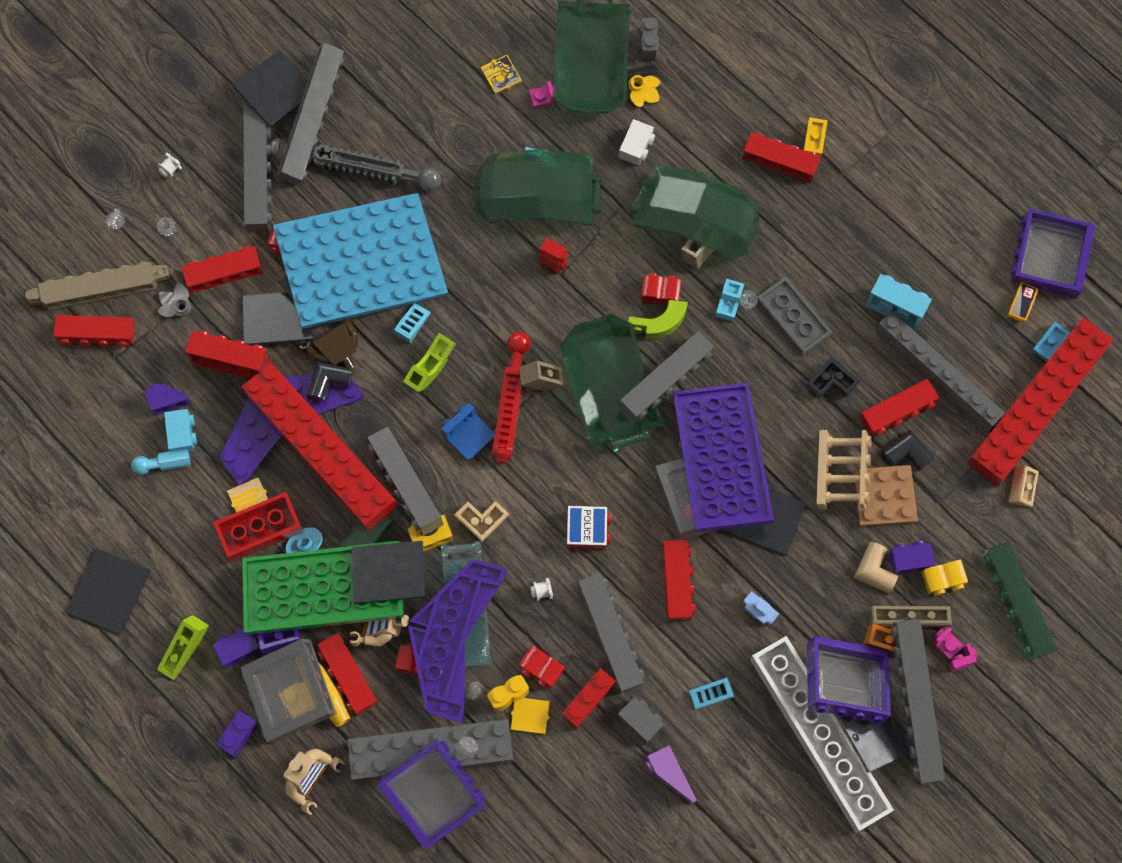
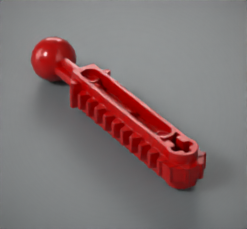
[492,332,531,464]

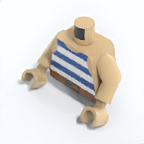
[350,615,409,646]
[283,749,345,814]

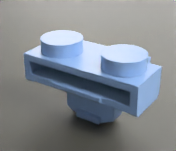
[743,591,779,625]

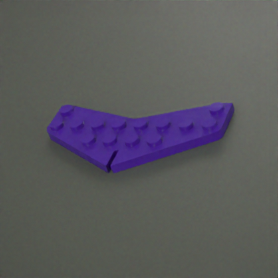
[220,373,364,486]
[408,560,507,723]

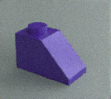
[145,384,191,416]

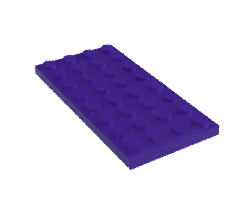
[673,383,774,532]

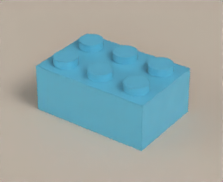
[865,274,932,331]

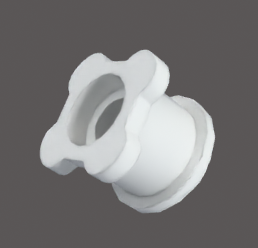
[158,153,182,178]
[530,578,553,601]

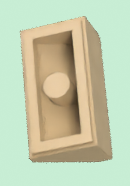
[1009,465,1039,508]

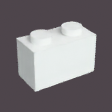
[619,119,655,166]

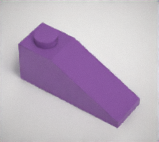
[645,746,697,804]

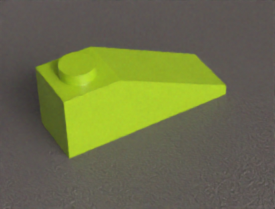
[157,615,209,680]

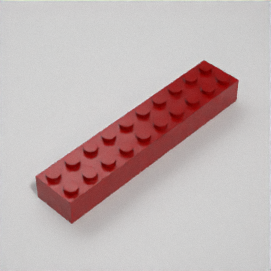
[967,317,1114,486]
[242,363,397,532]

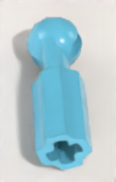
[131,448,191,475]

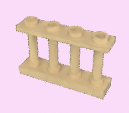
[817,430,871,509]

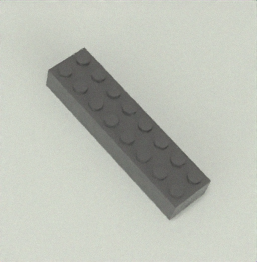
[348,719,513,783]

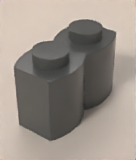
[639,18,659,61]

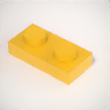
[804,117,827,156]

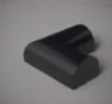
[806,357,860,398]
[306,361,354,402]
[881,430,935,471]

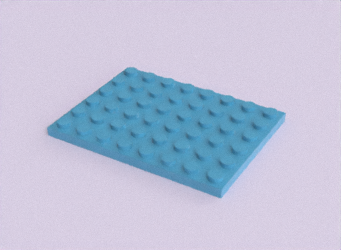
[273,193,448,329]

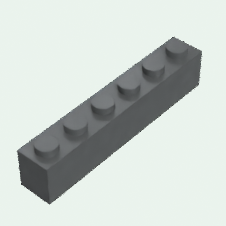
[616,331,714,423]
[367,427,444,536]
[578,573,645,694]

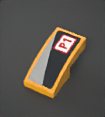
[1008,282,1038,323]

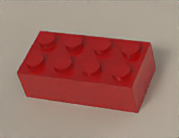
[185,330,270,379]
[213,492,303,563]

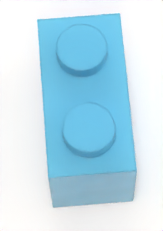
[164,409,197,452]

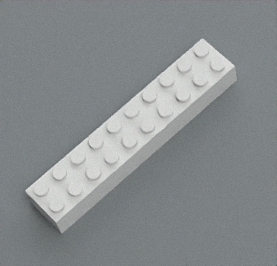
[750,636,894,833]

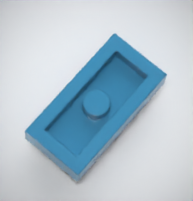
[1032,322,1070,362]

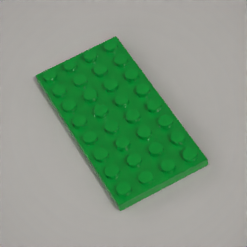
[242,541,404,635]

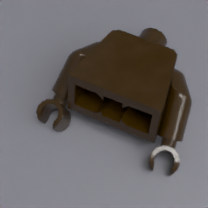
[299,318,358,369]

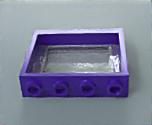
[1010,209,1095,298]
[807,636,891,724]
[377,738,486,850]

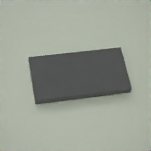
[756,276,833,356]

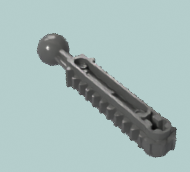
[311,144,441,191]

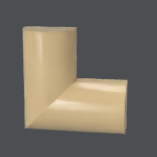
[454,501,509,542]
[854,542,898,594]

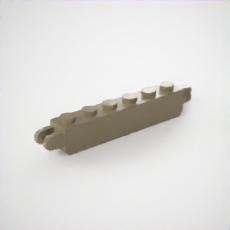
[25,261,170,310]

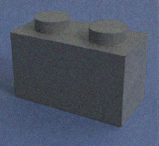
[618,697,664,745]

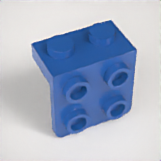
[441,403,495,460]

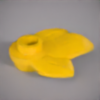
[628,75,661,107]

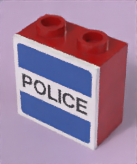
[567,506,611,550]

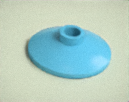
[286,528,322,553]

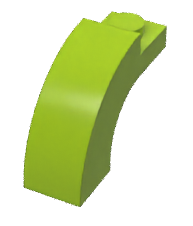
[627,300,688,340]
[403,333,456,392]

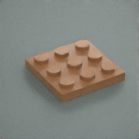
[852,465,918,527]

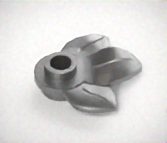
[158,283,192,317]

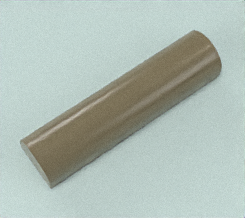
[870,606,952,627]

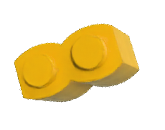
[921,560,968,596]
[487,675,529,712]

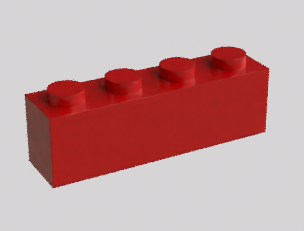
[742,132,821,183]
[182,246,263,294]
[54,315,136,347]
[859,379,939,437]
[662,540,696,622]
[317,633,378,716]

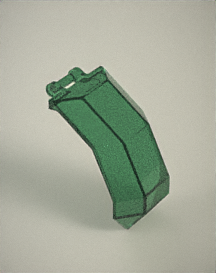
[553,0,630,114]
[474,149,602,226]
[628,165,760,260]
[560,314,664,452]

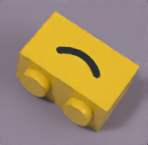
[407,515,453,552]

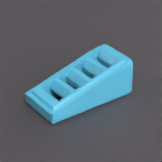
[394,303,431,343]
[689,678,734,710]

